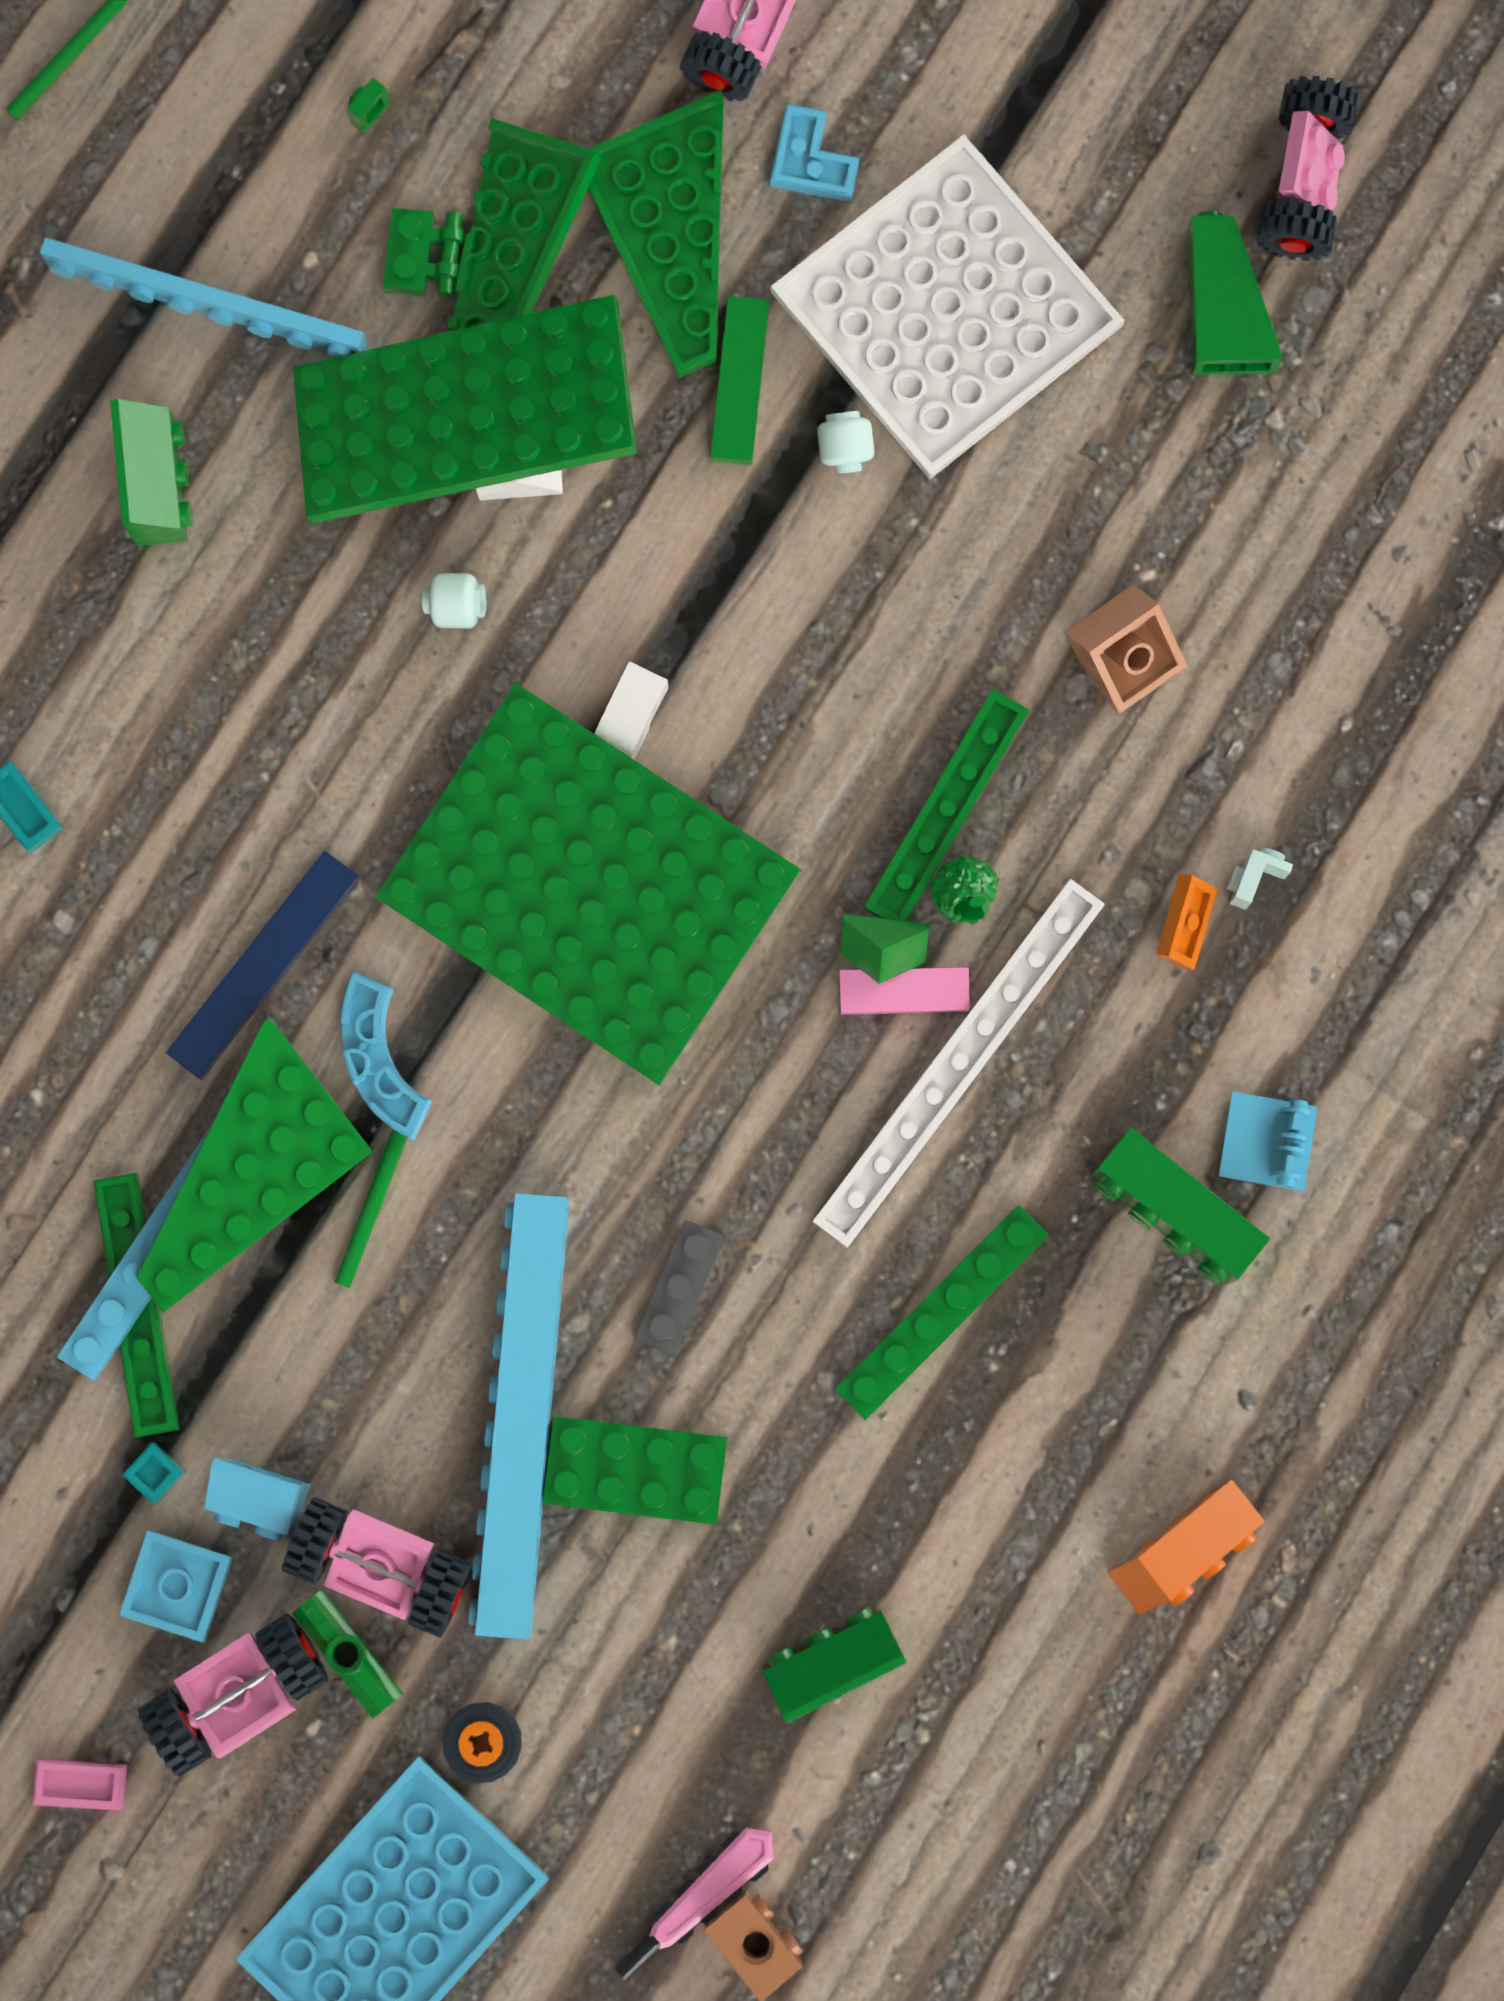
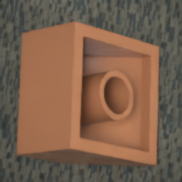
[1065,584,1187,714]

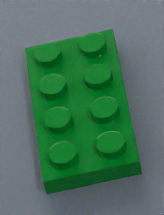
[542,1416,728,1525]

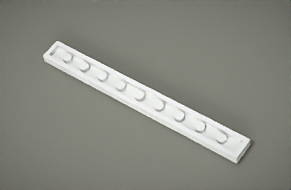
[813,879,1105,1248]

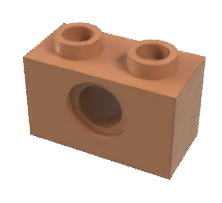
[704,1890,803,2001]

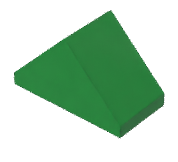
[840,914,930,984]

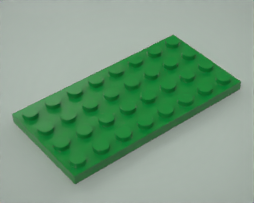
[293,294,637,524]

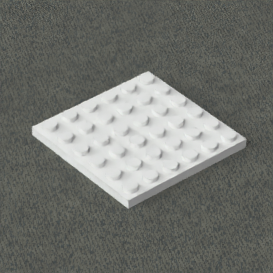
[771,135,1125,479]

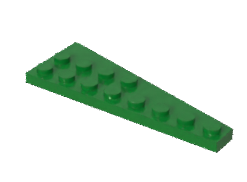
[447,118,601,331]

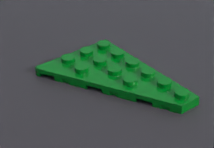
[587,90,724,379]
[136,1018,373,1313]

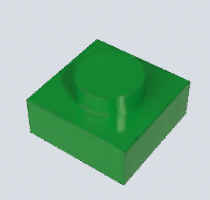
[346,78,390,134]

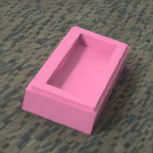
[32,1758,127,1810]

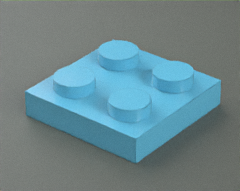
[119,1530,233,1642]

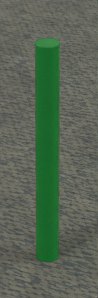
[5,0,128,121]
[334,1129,408,1288]

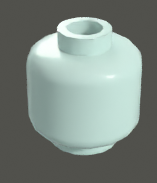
[817,411,875,474]
[422,573,487,629]

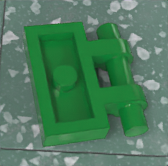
[383,207,465,297]

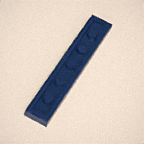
[165,850,360,1080]

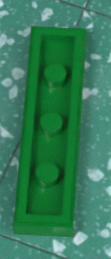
[710,296,770,465]

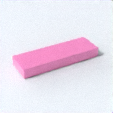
[839,968,970,1015]

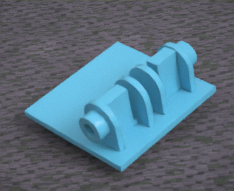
[1218,1091,1318,1192]

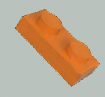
[1156,874,1218,970]

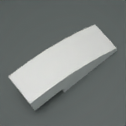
[595,661,669,760]

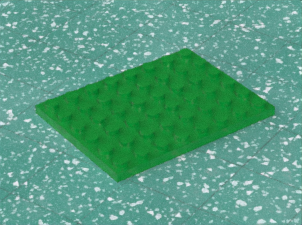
[375,682,802,1086]

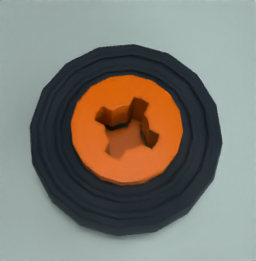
[442,1702,522,1784]

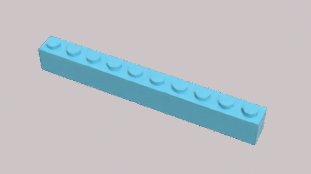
[469,1193,570,1640]

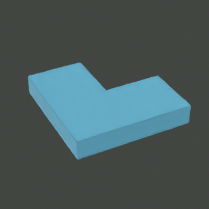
[770,104,859,202]

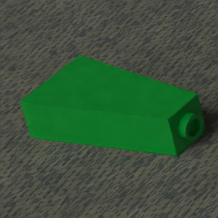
[1187,211,1282,375]

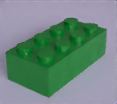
[1090,1128,1271,1285]

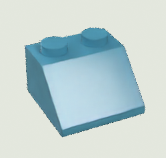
[204,1458,311,1541]

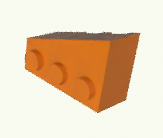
[1107,1479,1265,1615]

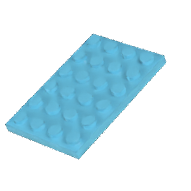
[235,1756,550,2001]

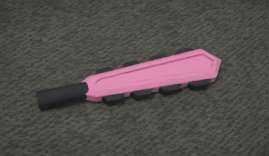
[615,1827,773,1981]

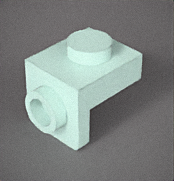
[1227,848,1293,910]

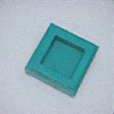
[122,1442,186,1505]

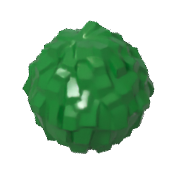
[931,856,999,925]

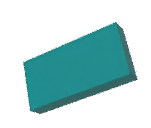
[0,760,64,854]

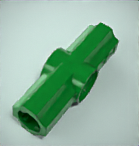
[292,1589,404,1719]

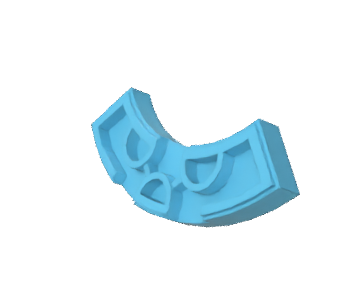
[340,972,432,1140]

